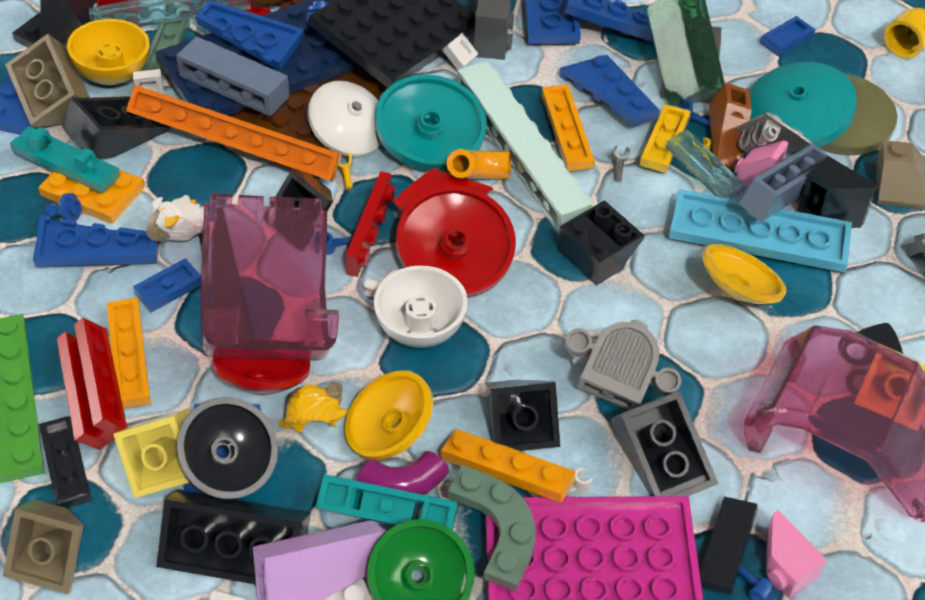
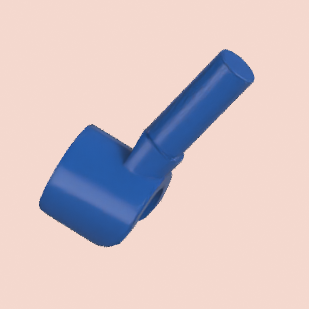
[677,100,711,129]
[316,232,353,255]
[738,565,772,600]

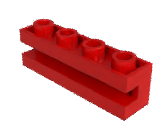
[57,318,127,450]

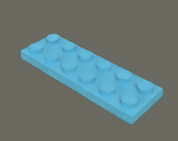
[669,189,852,273]

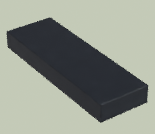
[39,416,92,508]
[699,496,758,595]

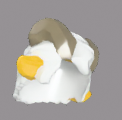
[147,195,211,241]

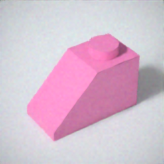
[734,140,788,190]
[765,510,827,598]

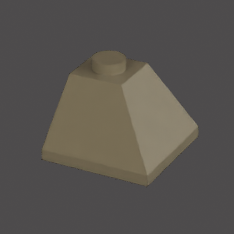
[875,140,925,210]
[3,500,83,594]

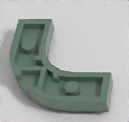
[448,464,536,592]

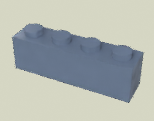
[176,36,290,116]
[739,143,828,222]

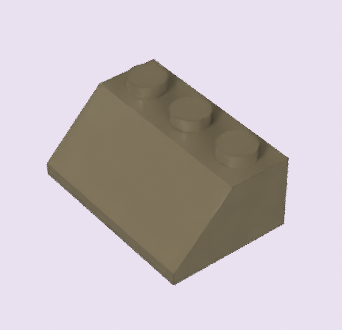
[5,34,89,128]

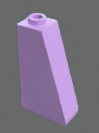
[253,520,387,600]

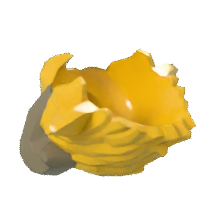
[279,381,348,433]

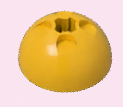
[67,19,150,85]

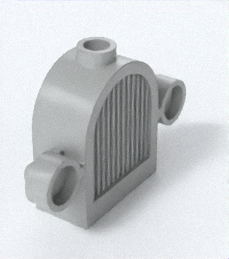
[565,320,682,410]

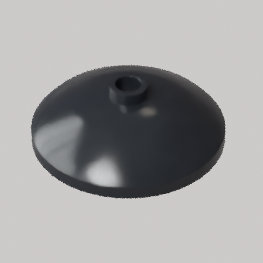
[175,397,278,500]

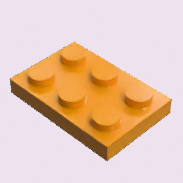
[38,170,145,225]

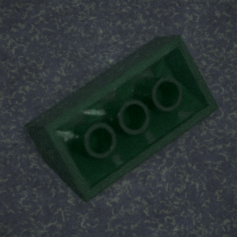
[646,0,725,106]

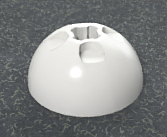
[374,266,468,348]

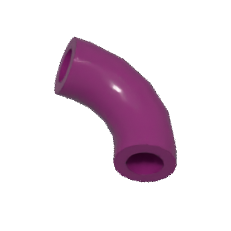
[356,451,450,495]

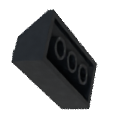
[156,490,311,585]

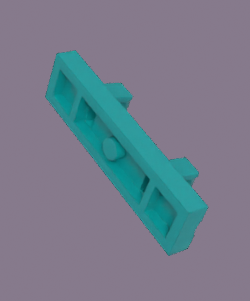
[10,126,121,194]
[316,474,459,530]

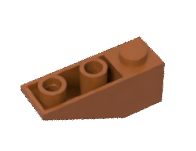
[709,82,752,171]

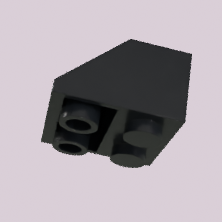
[797,156,877,228]
[557,200,644,286]

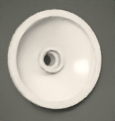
[307,81,382,157]

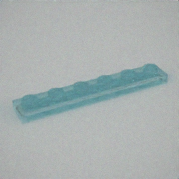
[89,0,251,27]

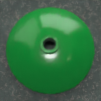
[367,519,474,600]

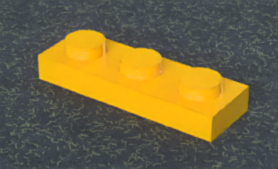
[640,104,691,173]

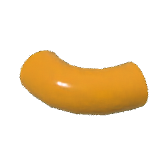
[447,149,511,180]

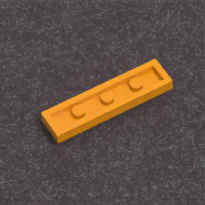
[541,84,595,171]
[107,298,151,409]
[441,429,576,503]

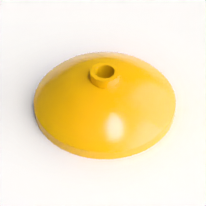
[702,244,787,305]
[345,371,433,460]

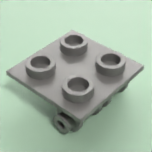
[737,112,812,155]

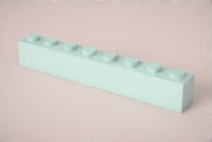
[458,61,593,234]

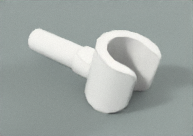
[364,268,397,298]
[567,468,593,495]

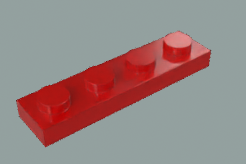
[345,171,396,277]

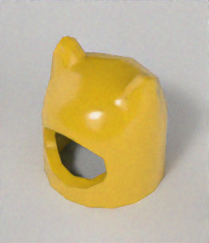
[884,7,925,59]

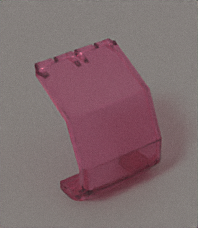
[201,193,339,361]
[744,325,925,522]

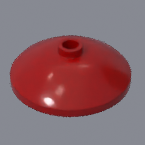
[213,342,311,395]

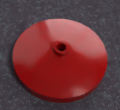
[396,185,516,298]

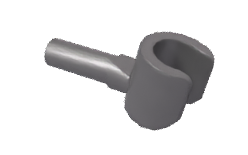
[611,145,630,182]

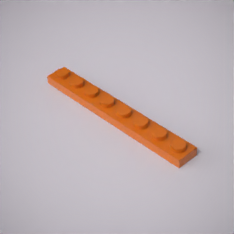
[126,84,342,181]

